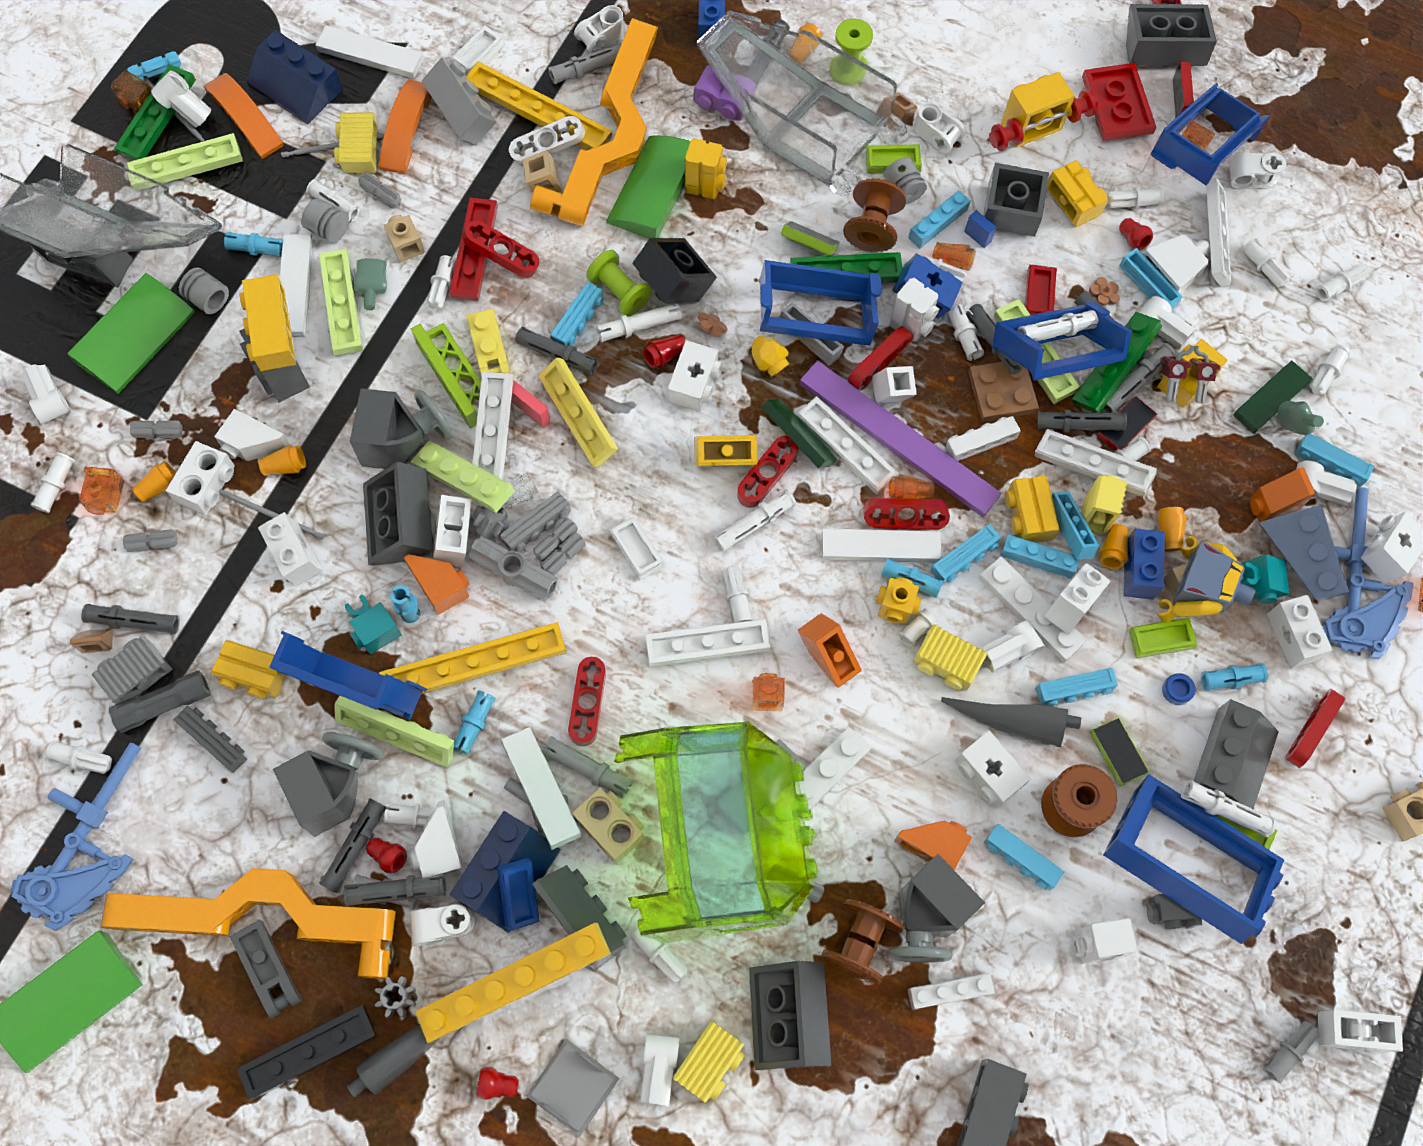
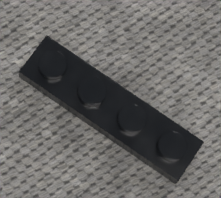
[237,1005,377,1100]

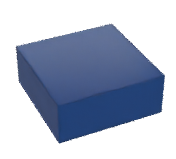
[964,210,997,248]

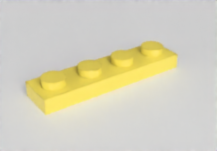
[538,358,618,467]

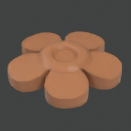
[1089,277,1120,306]
[697,312,727,337]

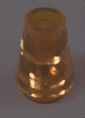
[932,242,976,271]
[889,474,934,499]

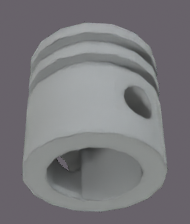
[883,157,927,204]
[301,198,349,243]
[179,267,229,314]

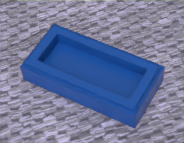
[497,858,540,931]

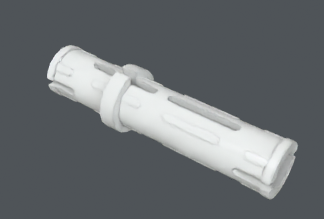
[596,303,682,343]
[1017,310,1098,341]
[713,489,796,552]
[1181,780,1276,837]

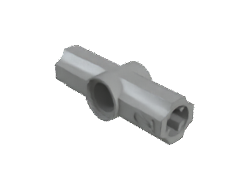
[468,536,559,602]

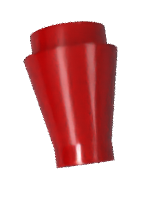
[643,334,685,368]

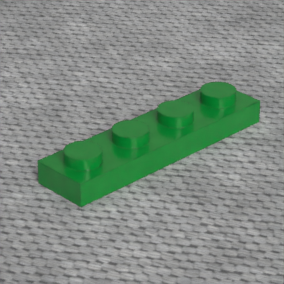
[114,64,196,161]
[790,252,902,283]
[1072,312,1162,413]

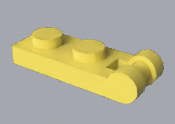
[466,308,510,376]

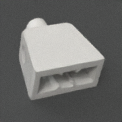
[1143,234,1210,294]

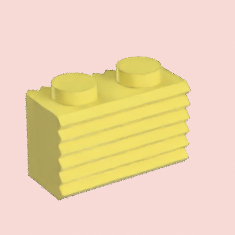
[334,112,378,174]
[1081,475,1128,536]
[913,624,987,691]
[672,1021,745,1103]

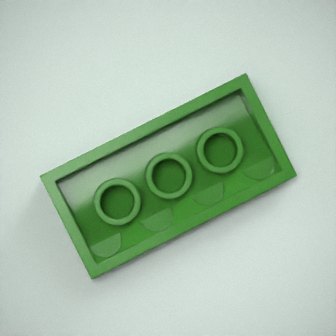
[606,135,690,238]
[67,273,195,394]
[0,930,143,1073]

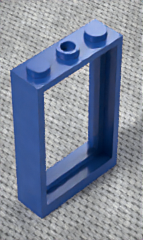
[1103,774,1285,944]

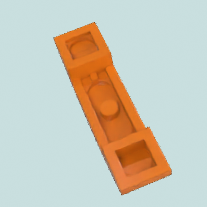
[203,73,284,159]
[379,79,432,174]

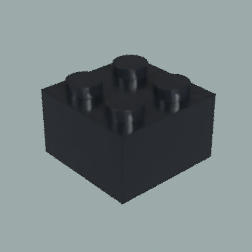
[632,238,717,303]

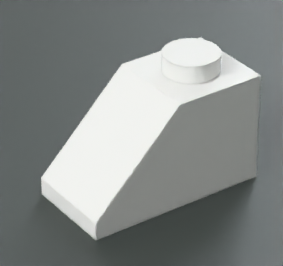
[214,409,290,461]
[411,800,462,877]

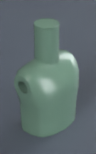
[354,258,387,310]
[1278,401,1324,435]

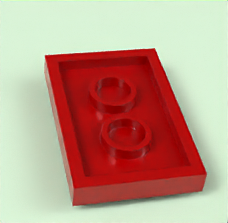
[1082,63,1157,141]

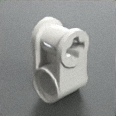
[574,5,625,53]
[913,102,966,154]
[1229,152,1286,189]
[409,904,476,946]

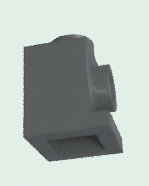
[1147,894,1202,929]

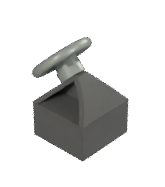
[350,388,453,469]
[273,732,384,837]
[886,854,985,963]

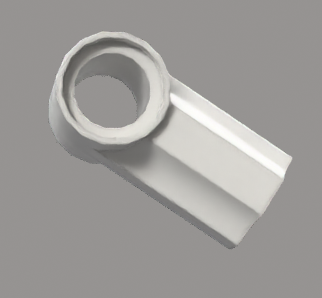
[151,71,211,128]
[1139,296,1195,349]
[22,364,70,424]
[1296,461,1357,506]
[980,620,1045,673]
[640,1033,680,1106]

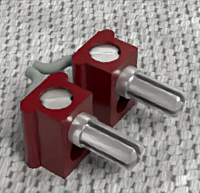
[1160,346,1220,404]

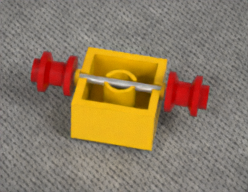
[989,72,1098,151]

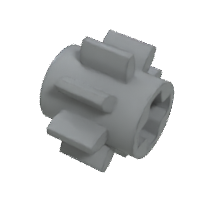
[471,505,510,539]
[375,976,417,1018]

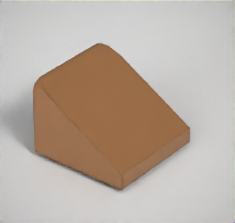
[878,92,918,127]
[70,628,113,654]

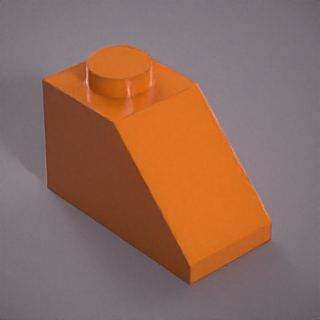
[1250,467,1316,525]
[404,554,470,615]
[798,613,862,688]
[894,820,972,870]

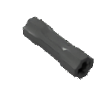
[109,670,211,733]

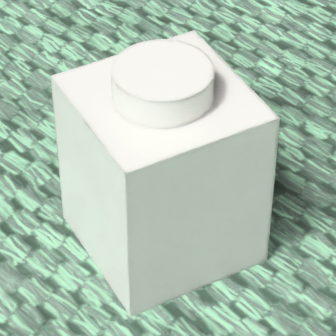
[872,366,917,404]

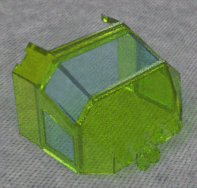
[614,721,818,943]

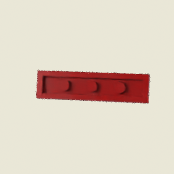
[449,198,498,301]

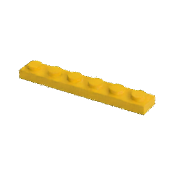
[466,61,613,150]
[379,622,567,694]
[415,923,611,1043]

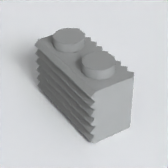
[92,636,173,704]

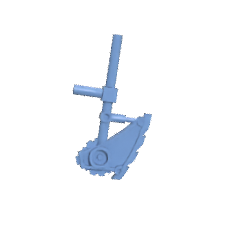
[1322,487,1413,660]
[10,742,141,931]

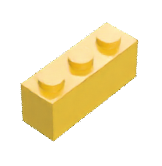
[239,274,296,371]

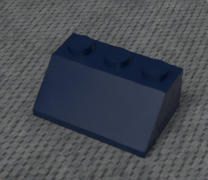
[247,30,343,125]
[449,811,561,933]

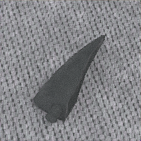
[941,697,1081,748]
[347,1024,439,1097]

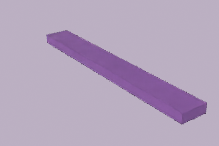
[799,360,1002,518]

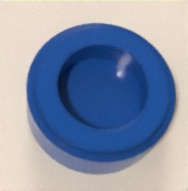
[1162,673,1196,705]

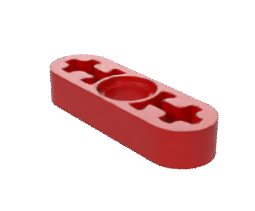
[462,220,539,278]
[848,326,914,390]
[737,436,798,508]
[863,498,950,530]
[568,656,606,746]
[1285,688,1345,768]

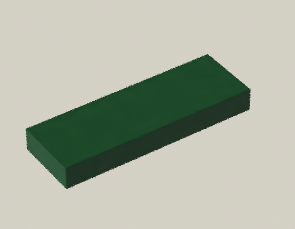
[1233,360,1313,434]
[762,399,837,468]

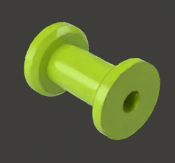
[831,18,873,84]
[586,250,652,317]

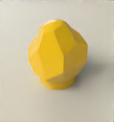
[751,336,790,377]

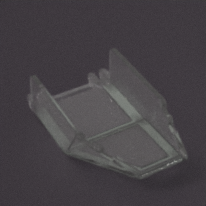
[697,10,907,197]
[0,144,222,258]

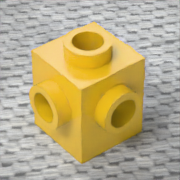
[876,577,922,625]

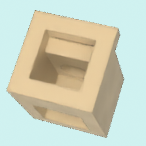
[522,150,562,193]
[384,215,425,263]

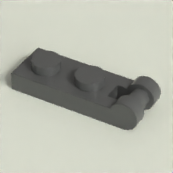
[229,919,302,1019]

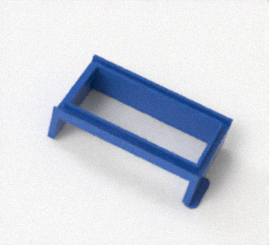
[1151,83,1271,186]
[759,260,882,346]
[992,301,1132,381]
[269,631,427,719]

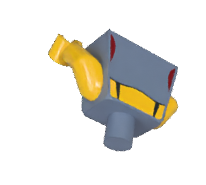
[1157,536,1255,622]

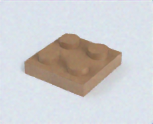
[968,362,1039,422]

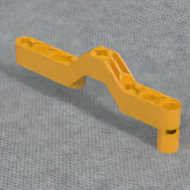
[530,18,658,227]
[100,868,396,979]

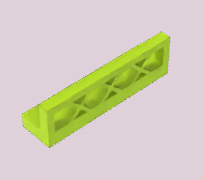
[410,323,481,429]

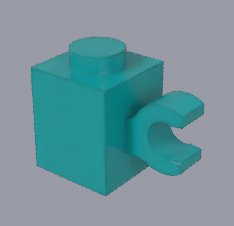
[1240,554,1289,604]
[345,595,402,655]

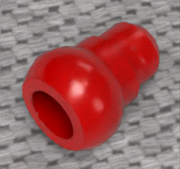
[1119,218,1153,250]
[366,838,407,873]
[476,1067,519,1100]

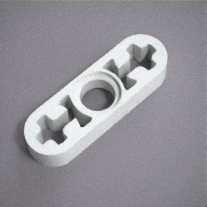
[509,116,585,165]

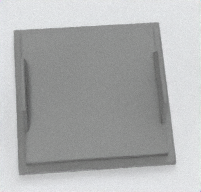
[526,1039,620,1137]

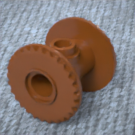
[843,178,906,253]
[1041,764,1117,837]
[822,899,904,984]

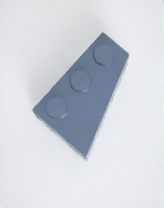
[1259,505,1350,601]

